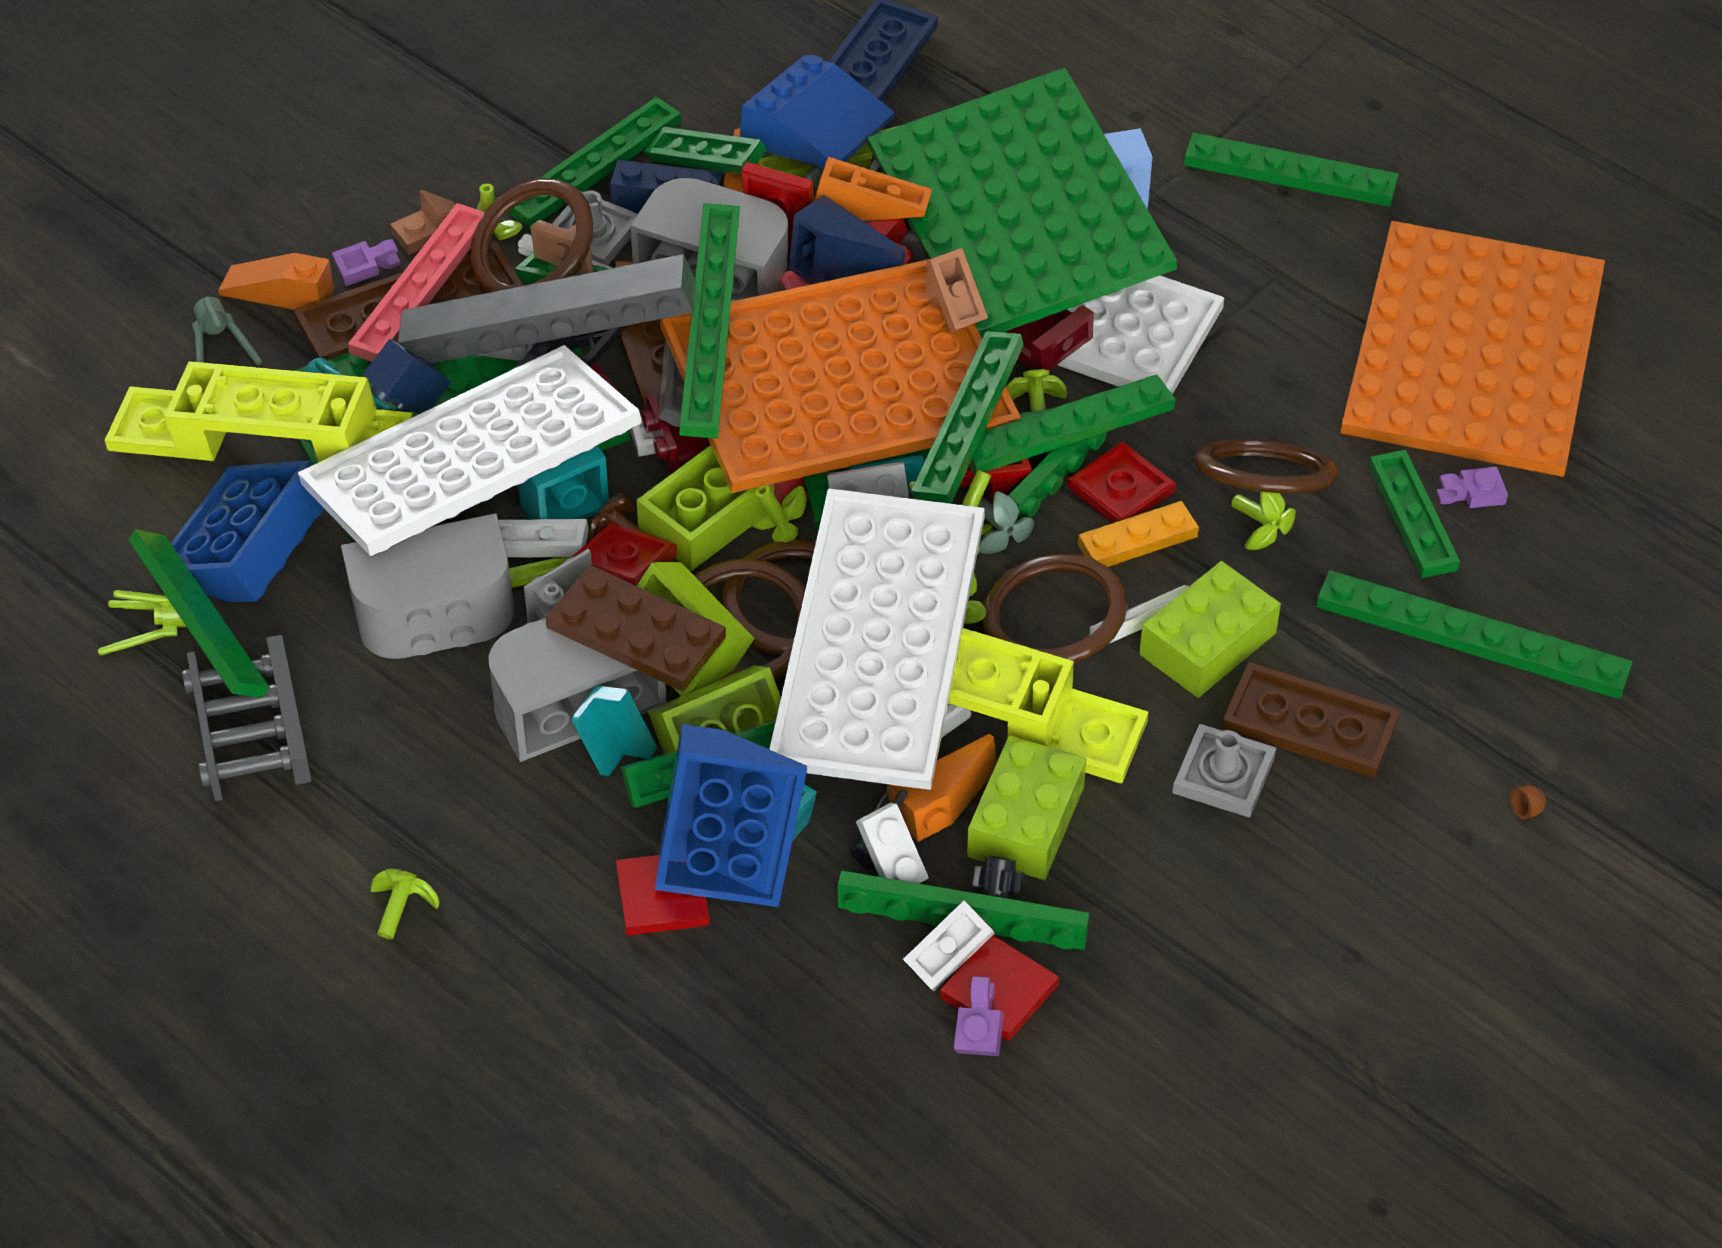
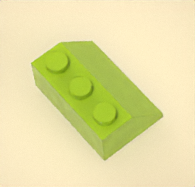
[637,562,755,696]
[648,665,781,753]

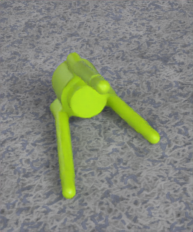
[98,590,186,655]

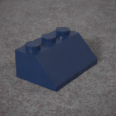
[610,160,725,214]

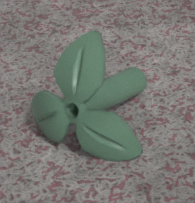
[978,492,1034,554]

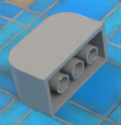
[630,178,789,300]
[341,513,515,659]
[489,618,666,762]

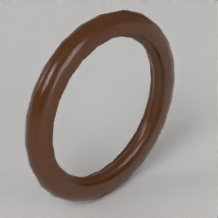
[470,178,593,293]
[1194,439,1339,494]
[721,540,816,656]
[981,553,1128,664]
[695,559,806,681]

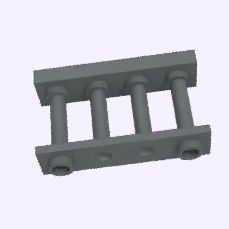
[182,635,312,801]

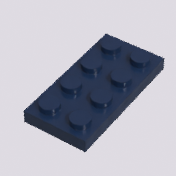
[829,0,938,102]

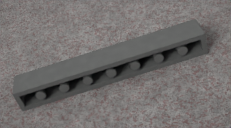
[398,254,696,364]

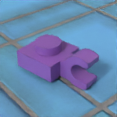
[332,239,401,286]
[1436,467,1508,509]
[954,977,1004,1056]

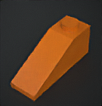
[815,157,932,221]
[218,253,334,310]
[887,734,997,842]

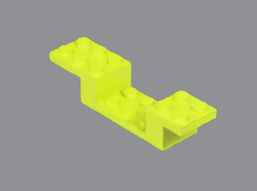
[104,361,413,463]
[948,628,1149,784]

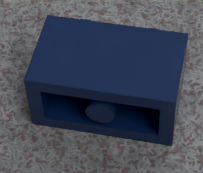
[363,339,452,414]

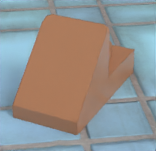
[390,190,456,255]
[530,220,593,275]
[926,248,988,332]

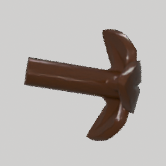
[589,493,644,541]

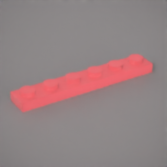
[348,203,485,362]

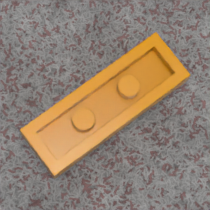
[1078,501,1199,567]

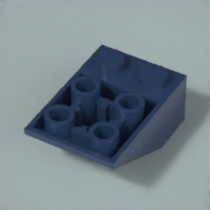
[788,195,906,285]

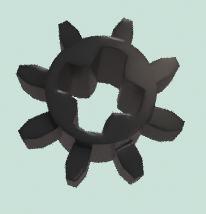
[971,856,1024,899]

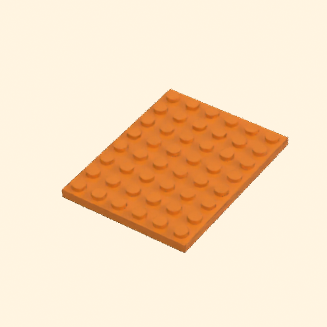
[1340,221,1605,477]
[660,259,1021,493]

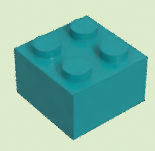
[518,445,609,520]

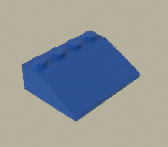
[740,55,895,168]
[171,460,324,602]
[655,724,807,907]

